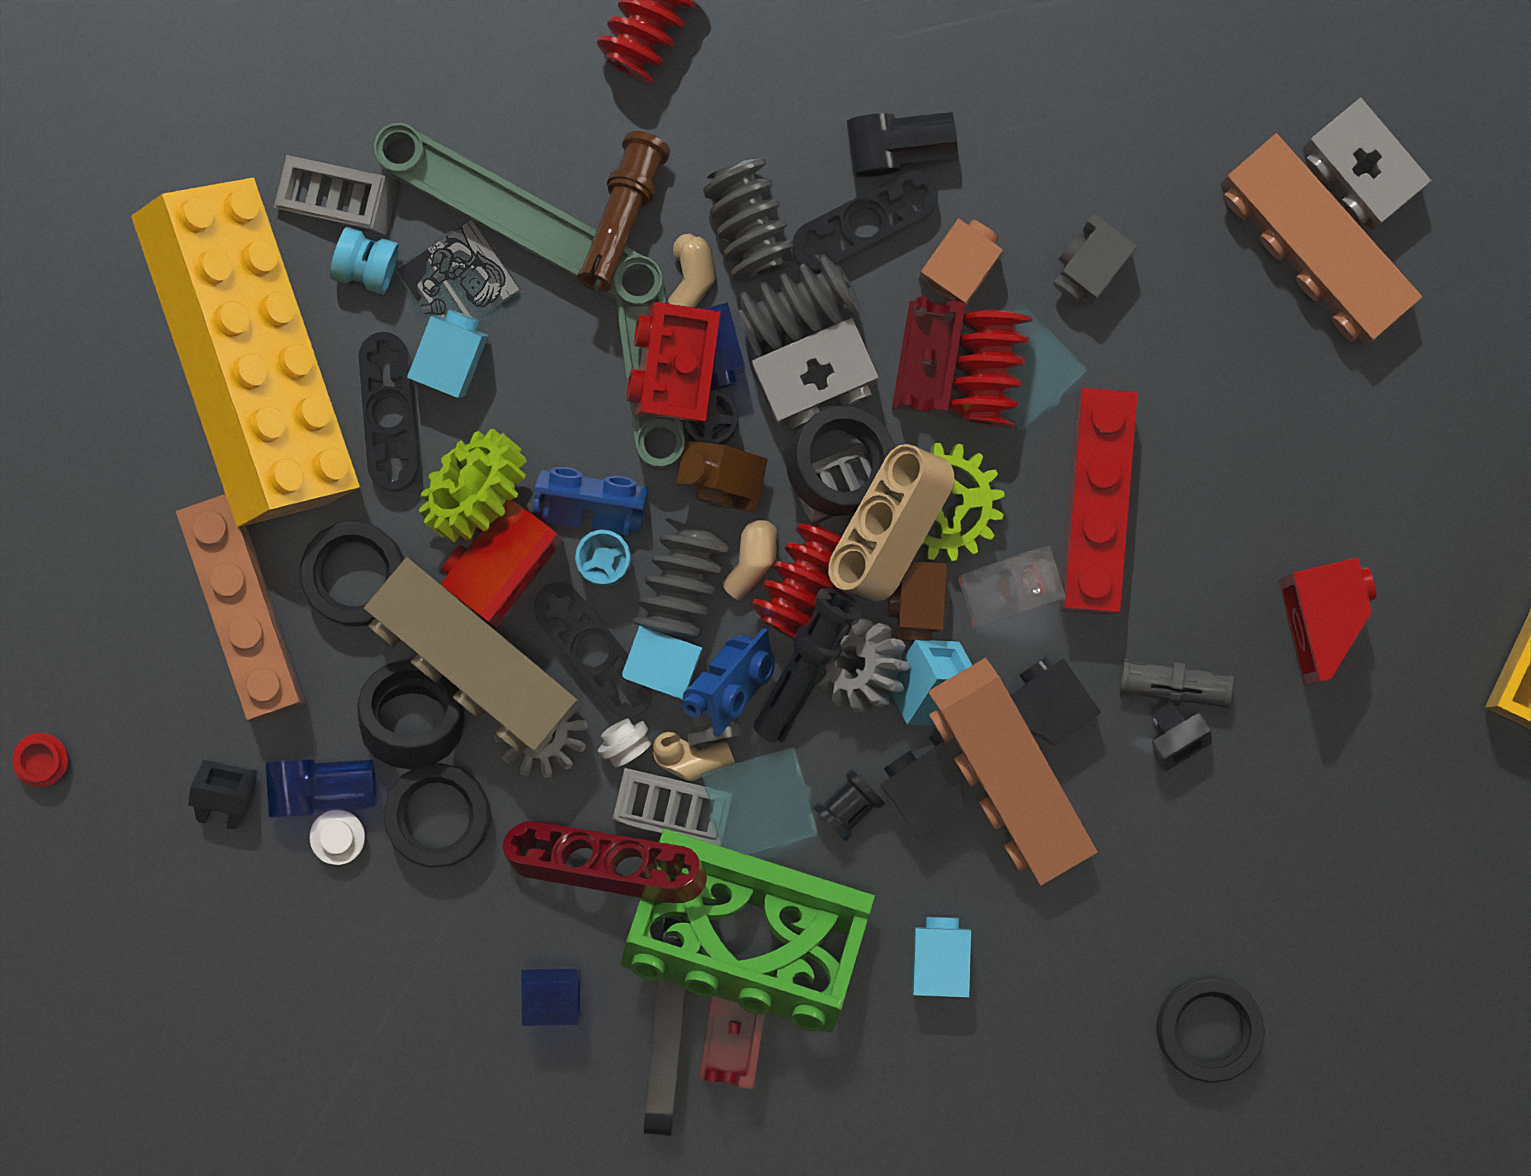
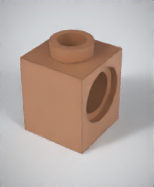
[918,218,1003,307]

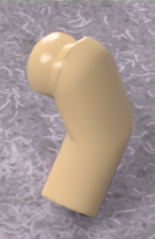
[666,234,716,308]
[722,520,778,600]
[653,732,736,781]

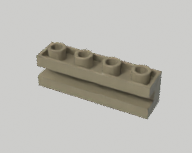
[364,557,582,754]

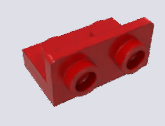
[626,302,720,423]

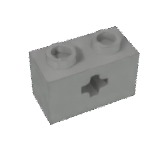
[1303,97,1432,231]
[751,318,879,430]

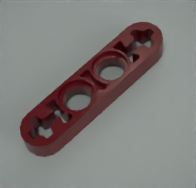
[502,821,707,903]

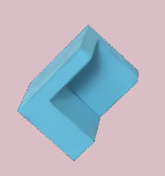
[622,625,703,701]
[889,639,972,726]

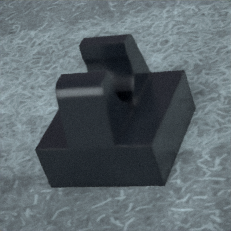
[1152,701,1212,772]
[188,760,257,829]

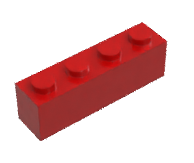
[1060,388,1138,616]

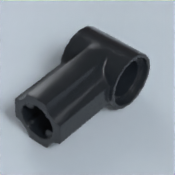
[846,112,958,177]

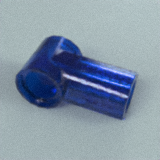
[265,759,377,818]

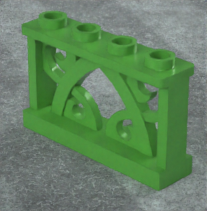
[620,829,875,1032]

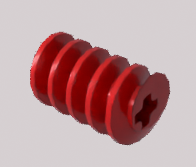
[597,0,696,85]
[949,310,1033,428]
[751,523,841,640]

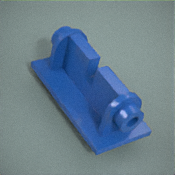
[532,467,648,536]
[682,628,775,737]

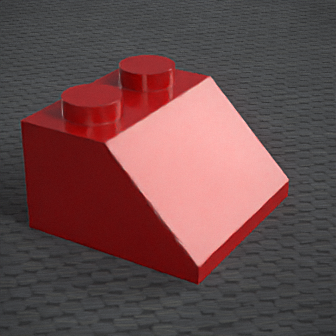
[441,499,563,628]
[1278,557,1377,686]

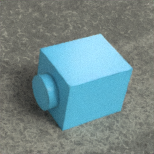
[407,310,489,398]
[911,917,971,997]

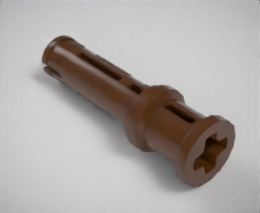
[577,131,671,292]

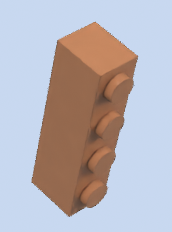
[1221,133,1423,347]
[176,494,307,722]
[928,657,1098,886]

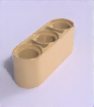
[828,444,954,601]

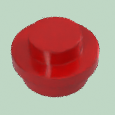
[12,733,69,788]

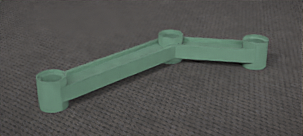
[374,123,685,471]

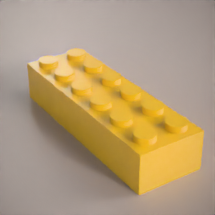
[131,177,360,527]

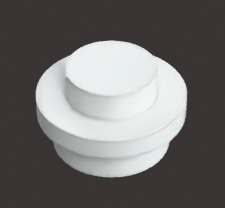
[598,718,651,767]
[310,810,365,865]

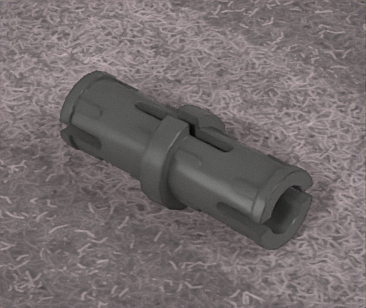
[1120,659,1234,709]

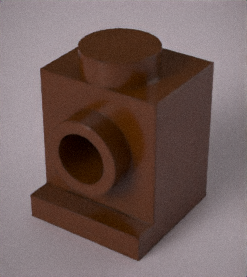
[676,440,768,512]
[888,562,947,641]

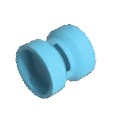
[330,227,399,295]
[575,530,632,588]

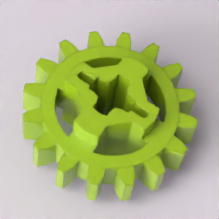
[419,429,527,543]
[922,443,1005,562]

